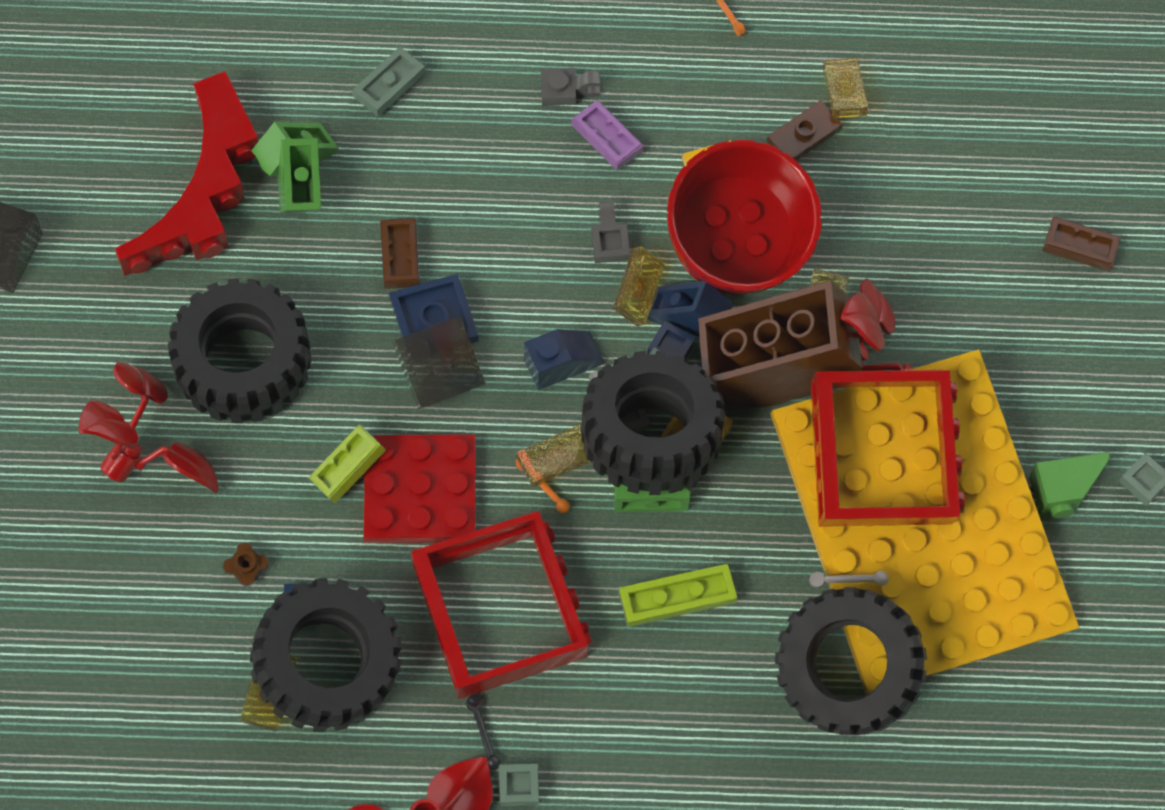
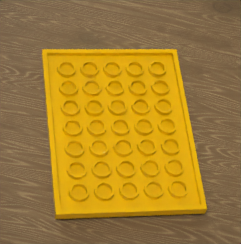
[770,349,1079,695]

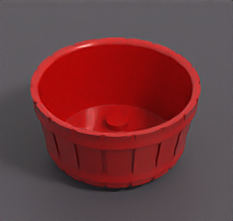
[667,139,822,294]

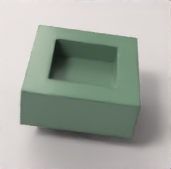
[1118,453,1165,506]
[499,763,539,807]

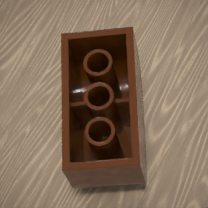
[698,280,863,408]

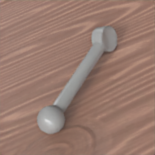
[809,571,889,588]

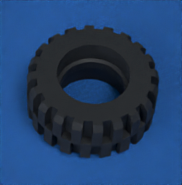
[168,278,312,424]
[581,351,725,495]
[250,578,402,732]
[775,587,927,735]

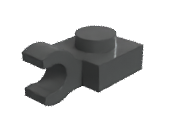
[541,68,600,106]
[591,201,630,263]

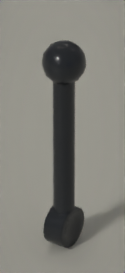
[466,695,501,770]

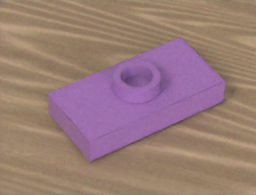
[571,99,643,171]

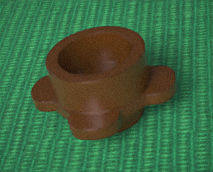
[223,543,269,586]

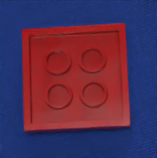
[363,434,476,543]

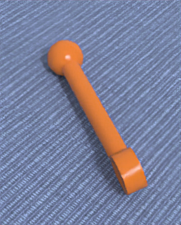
[716,0,746,37]
[516,455,570,514]

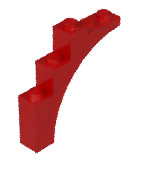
[114,71,259,276]

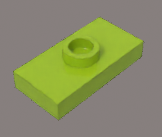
[308,424,386,503]

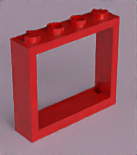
[810,370,965,527]
[411,511,592,700]

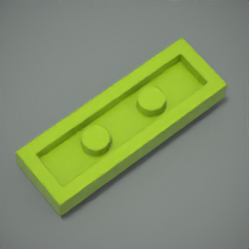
[618,564,737,627]

